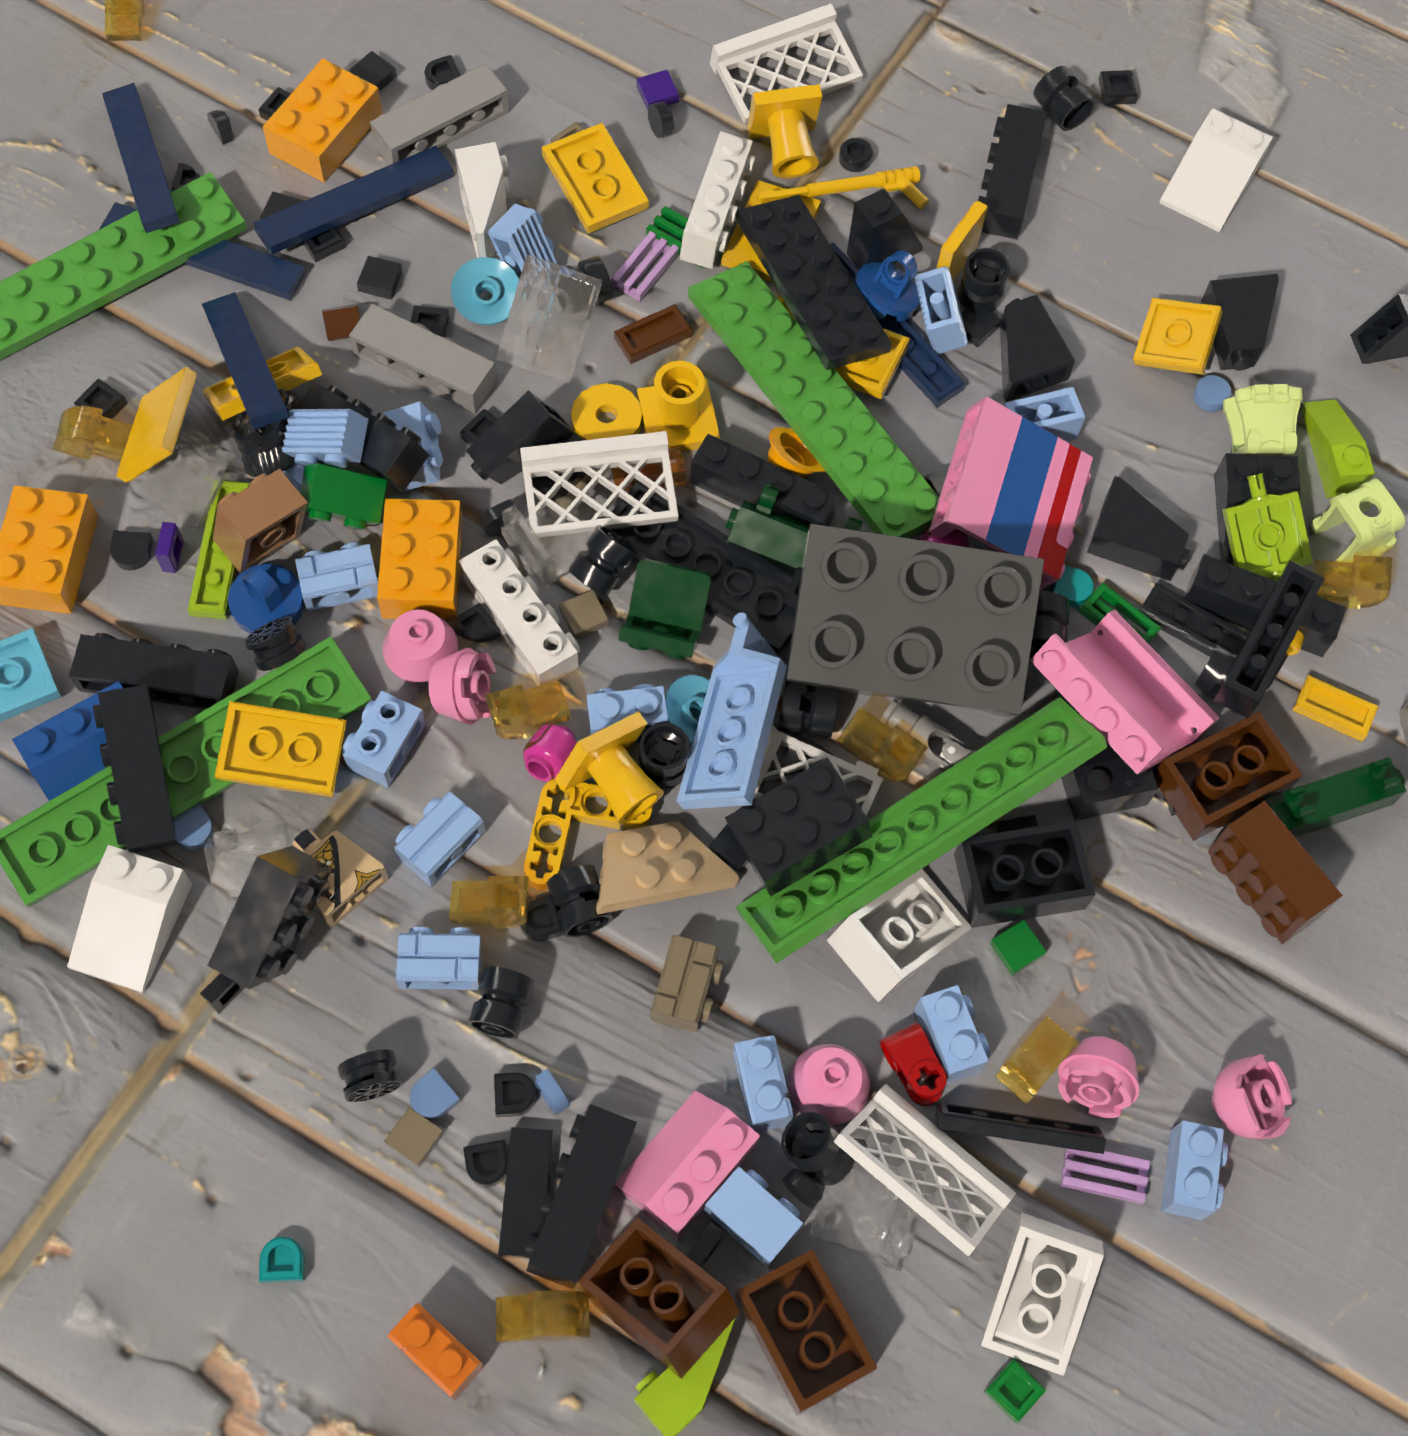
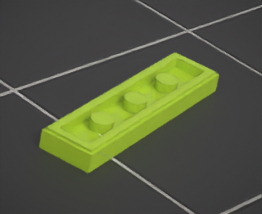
[187,480,250,620]

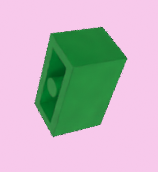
[300,463,387,530]

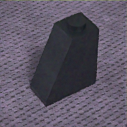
[847,188,923,270]
[1201,274,1279,371]
[1350,293,1408,364]
[1000,294,1076,402]
[466,390,576,485]
[1087,476,1191,581]

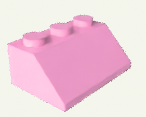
[614,1091,760,1241]

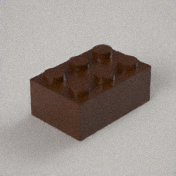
[1154,711,1303,841]
[1207,801,1343,945]
[578,1218,740,1379]
[735,1249,877,1416]

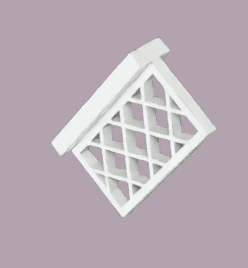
[709,4,863,124]
[520,431,679,538]
[834,1084,1016,1256]

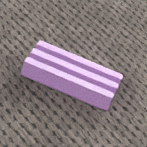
[611,231,679,302]
[1060,1148,1150,1204]

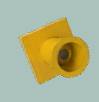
[747,84,822,179]
[637,361,720,454]
[554,711,664,824]

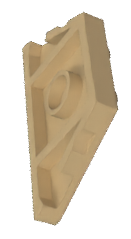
[596,821,739,914]

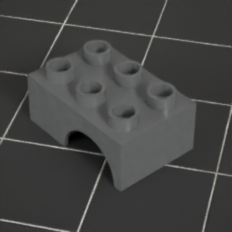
[784,524,1044,717]

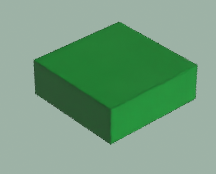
[990,920,1047,976]
[984,1359,1046,1423]

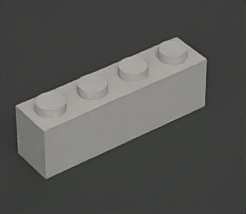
[370,63,509,165]
[349,304,497,414]

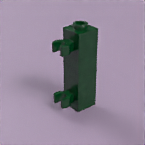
[725,483,863,568]
[1261,757,1407,838]

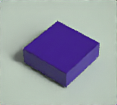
[636,69,679,110]
[155,522,184,573]

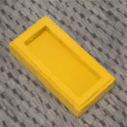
[1292,675,1379,742]

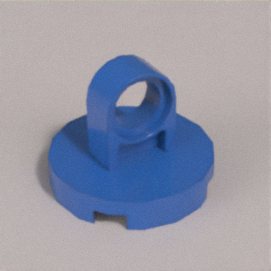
[853,250,920,321]
[227,563,304,634]

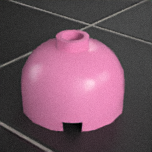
[1212,1054,1292,1140]

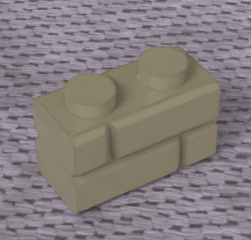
[650,935,724,1032]

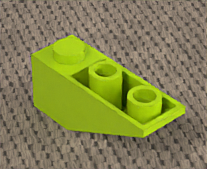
[634,1319,735,1436]

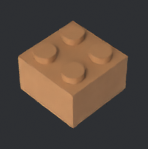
[213,468,308,573]

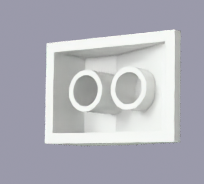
[1159,108,1273,233]
[454,142,511,258]
[67,845,193,994]
[827,869,972,1002]
[981,1212,1104,1376]

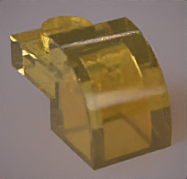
[104,0,145,41]
[52,406,132,462]
[1313,555,1392,609]
[485,681,570,740]
[837,707,927,781]
[449,876,530,929]
[995,1016,1079,1104]
[496,1290,590,1343]

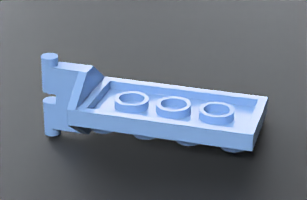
[676,613,787,809]

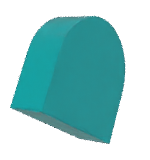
[1053,565,1094,607]
[259,1237,305,1283]

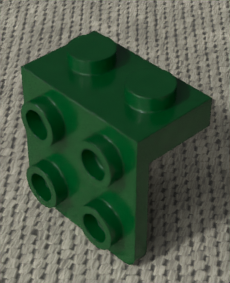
[618,558,712,659]

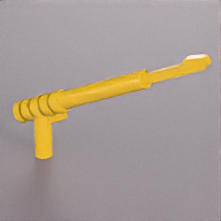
[757,166,929,210]

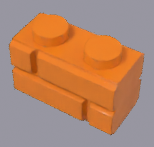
[387,1302,484,1401]

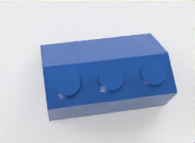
[12,681,123,801]

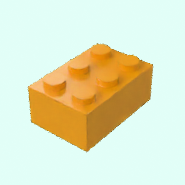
[263,58,383,183]
[0,485,99,614]
[377,499,463,620]

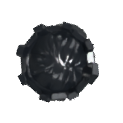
[225,389,296,477]

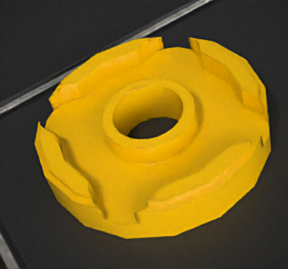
[571,383,642,440]

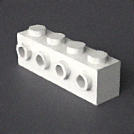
[680,131,756,269]
[458,539,580,691]

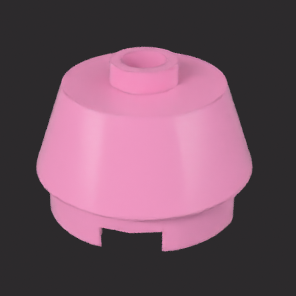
[382,610,458,684]
[429,648,497,725]
[1058,1036,1140,1118]
[788,1044,870,1125]

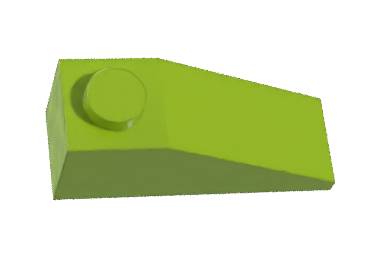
[1301,399,1375,498]

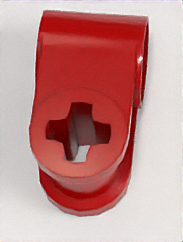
[879,1022,947,1106]

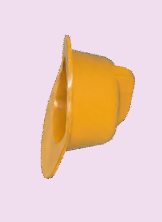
[767,427,826,479]

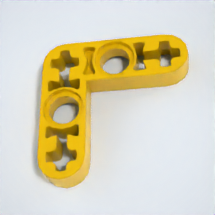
[524,779,652,890]

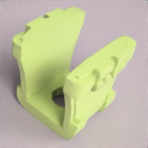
[1223,384,1303,456]
[1309,478,1405,572]

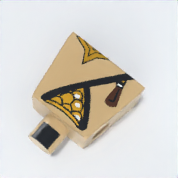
[292,829,389,928]

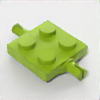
[1222,473,1313,581]

